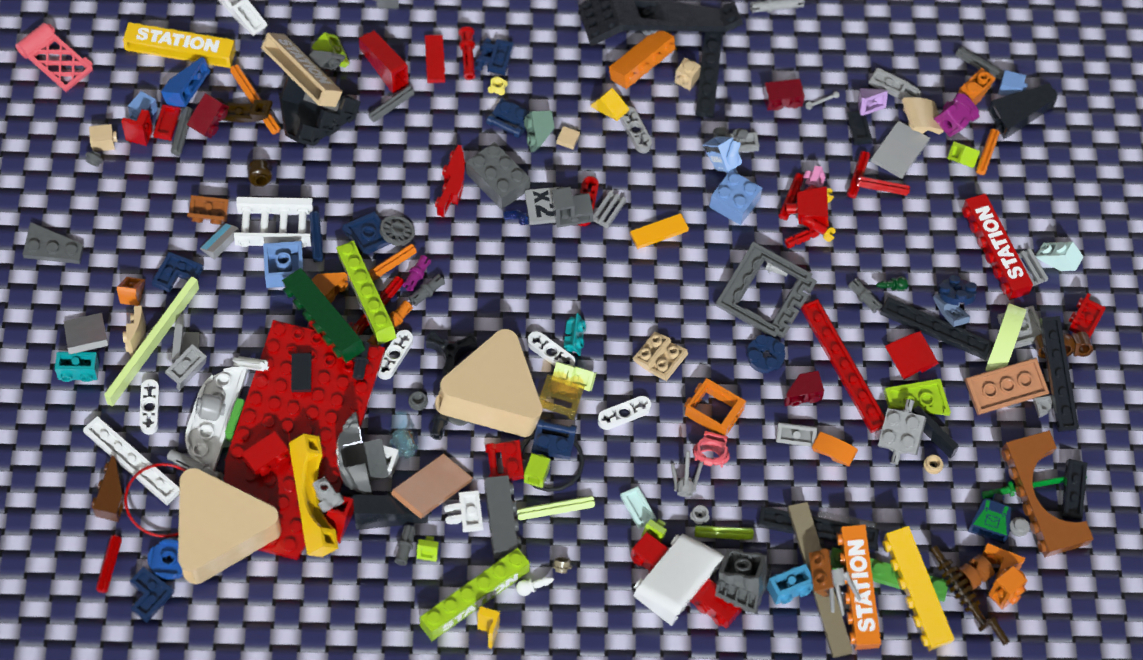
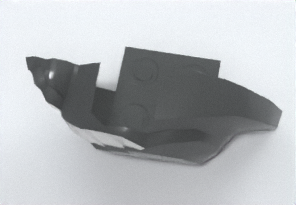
[336,412,389,495]

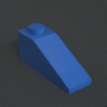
[161,57,210,107]

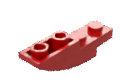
[435,145,465,217]

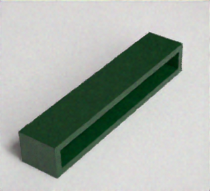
[282,268,365,363]

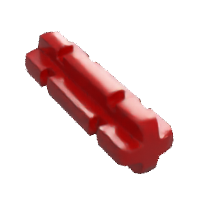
[784,228,819,248]

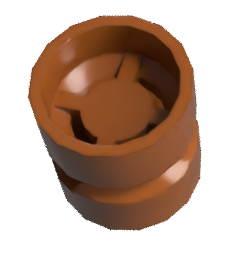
[956,554,994,591]

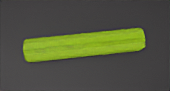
[694,526,754,540]

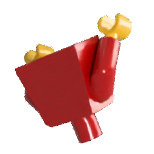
[786,185,836,242]

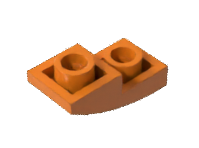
[812,431,858,466]

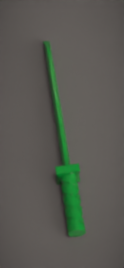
[982,475,1087,499]

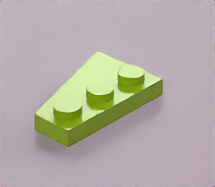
[884,379,951,416]

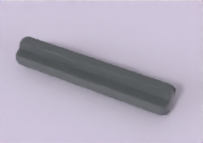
[955,47,1004,80]
[368,86,414,122]
[171,107,193,156]

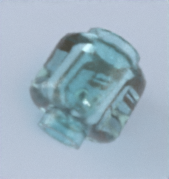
[390,428,419,459]

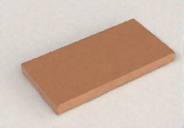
[964,358,1049,416]
[391,454,473,519]

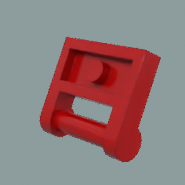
[485,440,524,481]

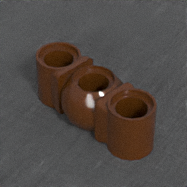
[1034,332,1093,359]

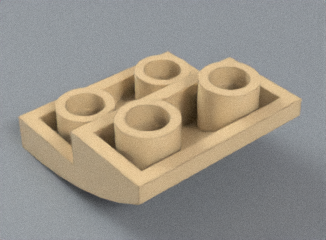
[902,97,944,134]
[123,306,146,357]
[633,332,688,381]

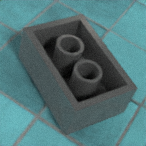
[466,142,530,210]

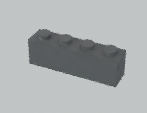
[484,476,521,559]

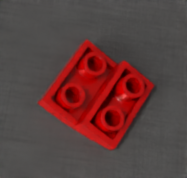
[885,331,939,380]

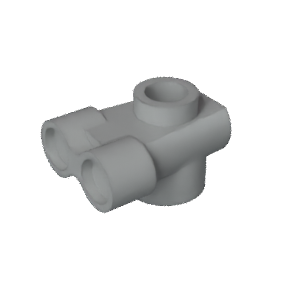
[313,477,344,512]

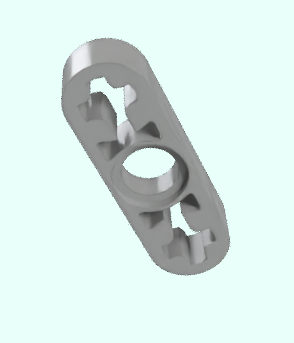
[620,106,652,153]

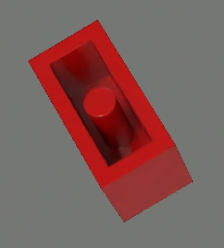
[242,431,290,478]

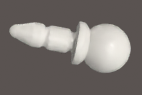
[516,577,554,596]

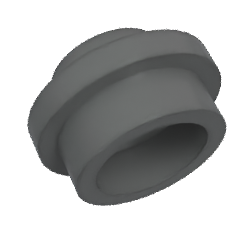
[85,151,103,167]
[408,391,428,411]

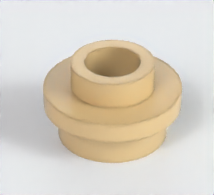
[923,455,943,474]

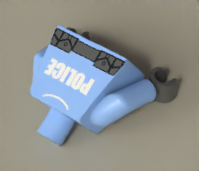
[703,127,748,174]

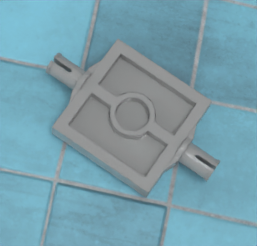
[878,399,926,465]

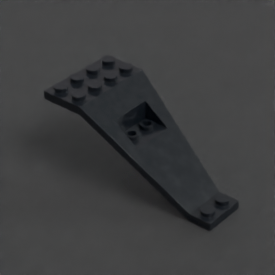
[578,0,744,46]

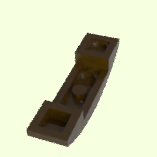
[216,98,273,123]

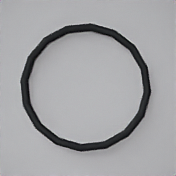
[521,430,584,492]

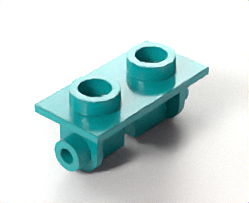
[563,313,586,356]

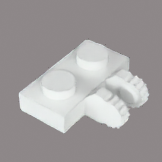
[444,491,483,532]

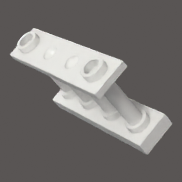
[234,197,313,248]

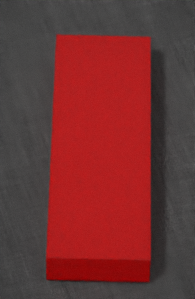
[425,35,445,83]

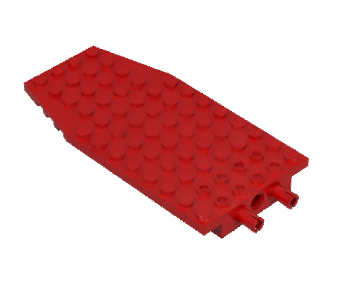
[224,320,386,560]

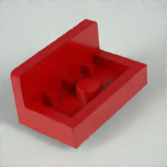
[1069,293,1106,338]

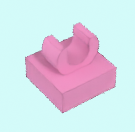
[803,166,826,187]

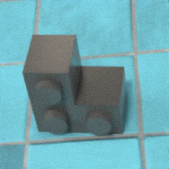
[552,187,593,228]

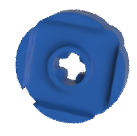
[148,539,183,580]

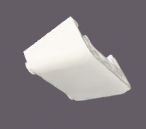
[633,534,725,626]

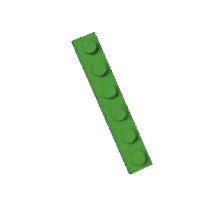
[830,547,948,602]

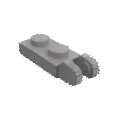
[868,68,921,99]

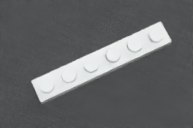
[83,416,179,505]

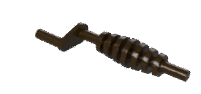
[930,545,1011,646]

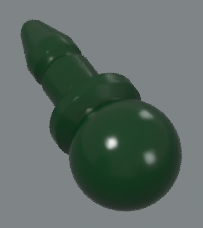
[876,276,909,291]

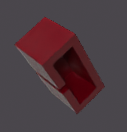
[763,78,805,111]
[187,93,229,138]

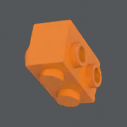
[988,566,1028,610]

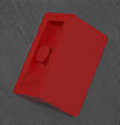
[121,109,153,146]

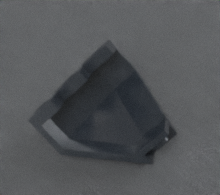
[278,76,361,146]

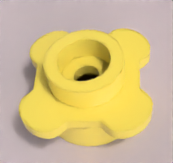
[488,77,508,95]

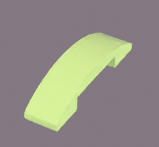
[985,303,1027,372]

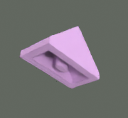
[858,88,888,115]

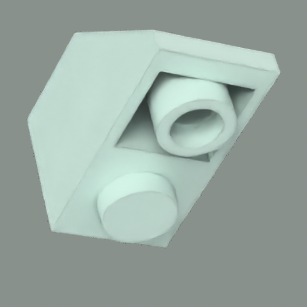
[1036,242,1083,271]

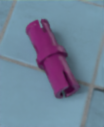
[402,255,431,291]

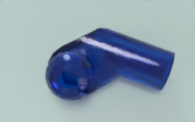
[503,210,529,225]

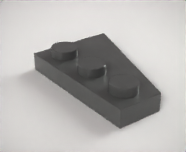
[23,222,84,264]

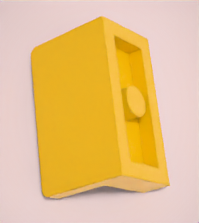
[477,606,500,649]

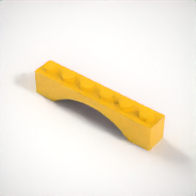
[289,434,338,557]

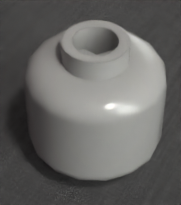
[195,394,225,421]

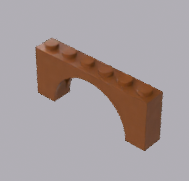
[1001,430,1093,558]

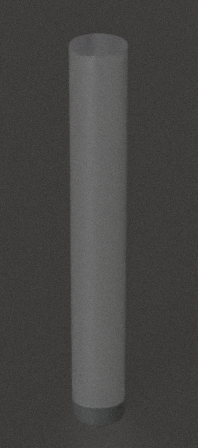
[817,511,877,529]

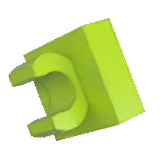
[641,519,667,543]
[417,535,439,562]

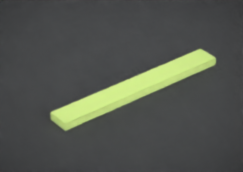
[104,277,199,407]

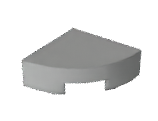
[1033,395,1053,418]

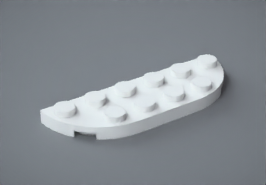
[185,367,248,470]

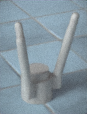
[671,451,703,497]
[829,568,861,616]

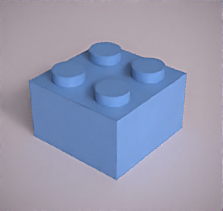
[709,170,762,225]
[263,241,304,288]

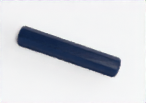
[309,211,323,262]

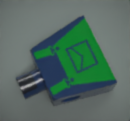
[968,493,1011,544]

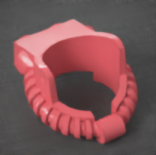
[693,431,730,468]

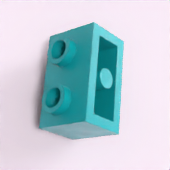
[55,352,99,382]

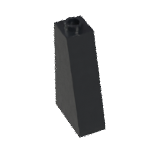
[988,83,1057,139]
[353,495,432,530]

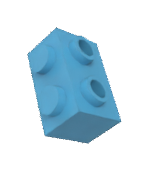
[767,564,813,605]

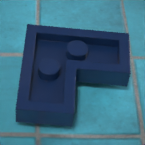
[152,252,204,292]
[129,566,175,623]

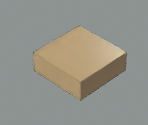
[556,126,580,150]

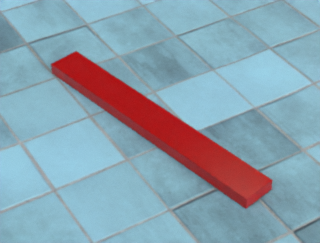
[801,299,885,433]

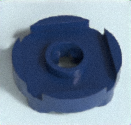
[938,275,977,305]
[746,335,785,373]

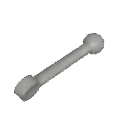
[805,91,840,110]

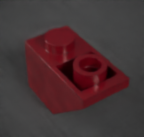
[784,371,824,406]

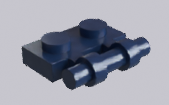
[476,38,514,75]

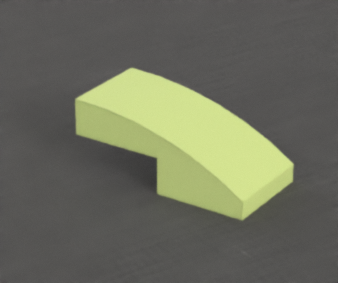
[552,362,597,391]

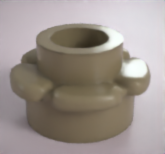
[552,557,572,573]

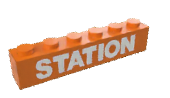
[837,525,881,650]

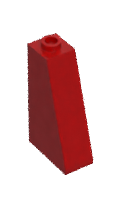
[359,30,408,94]

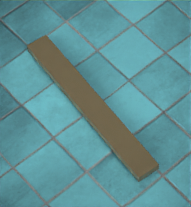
[787,502,853,658]

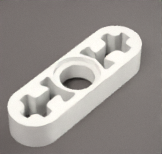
[378,330,413,380]
[528,331,575,367]
[139,379,160,435]
[598,396,651,430]

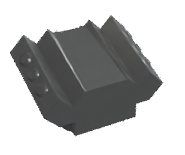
[715,550,770,615]

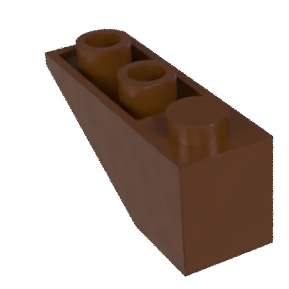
[91,455,125,522]

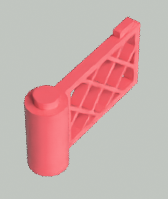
[15,23,93,92]

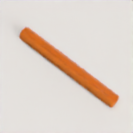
[230,64,280,135]

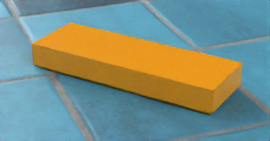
[630,213,689,249]

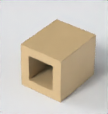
[89,124,118,152]

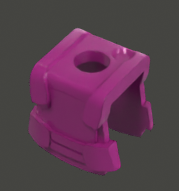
[934,93,980,137]

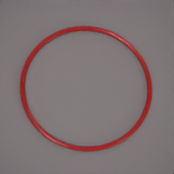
[124,463,186,538]

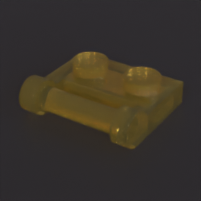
[539,374,585,420]

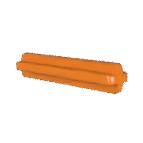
[976,129,1000,176]
[368,244,417,281]

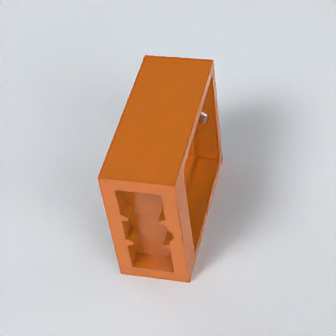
[684,378,746,436]

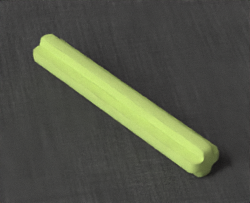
[516,496,595,520]

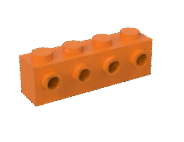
[609,31,676,89]

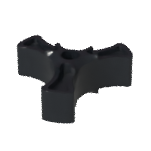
[426,331,477,377]

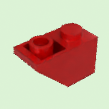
[326,495,354,544]

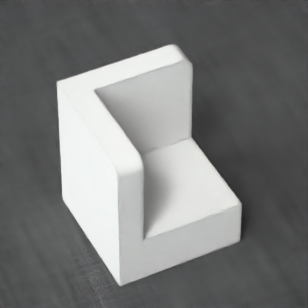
[383,445,399,479]

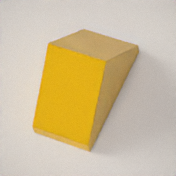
[591,88,629,121]

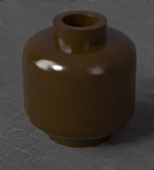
[247,159,272,187]

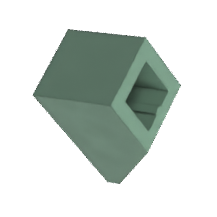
[524,110,555,152]

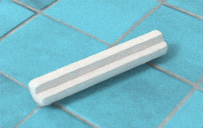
[232,356,269,371]

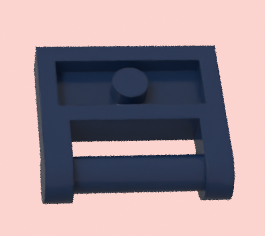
[486,98,531,139]
[532,419,577,460]

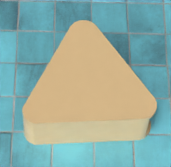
[435,329,543,437]
[178,468,281,584]

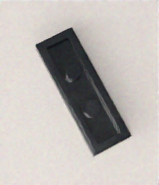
[912,406,959,459]
[1061,459,1087,520]

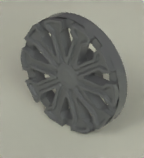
[379,216,415,246]

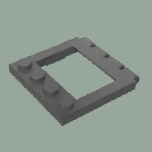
[715,242,817,339]

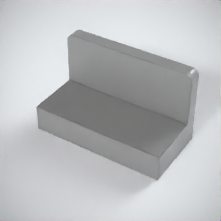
[172,324,200,363]
[165,344,207,391]

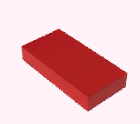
[153,104,181,141]

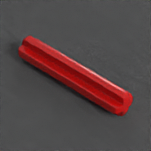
[847,151,870,199]
[779,173,804,221]
[856,176,910,195]
[96,535,122,593]

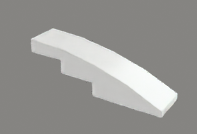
[219,0,268,36]

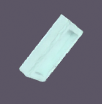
[620,486,657,529]

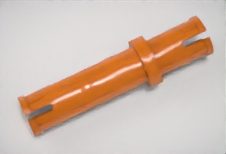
[367,300,413,346]

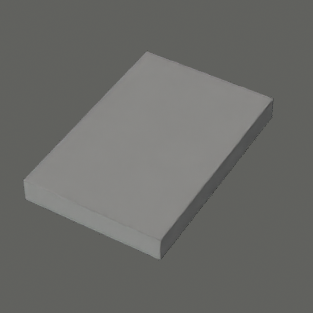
[871,121,930,179]
[63,313,108,354]

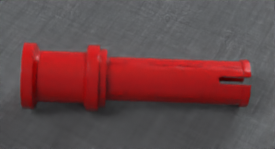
[458,27,475,80]

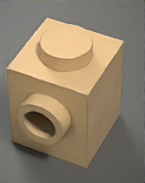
[675,58,701,90]

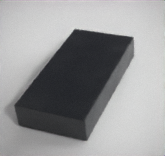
[846,111,872,145]
[291,353,312,392]

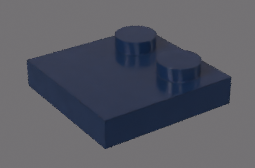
[342,212,394,257]

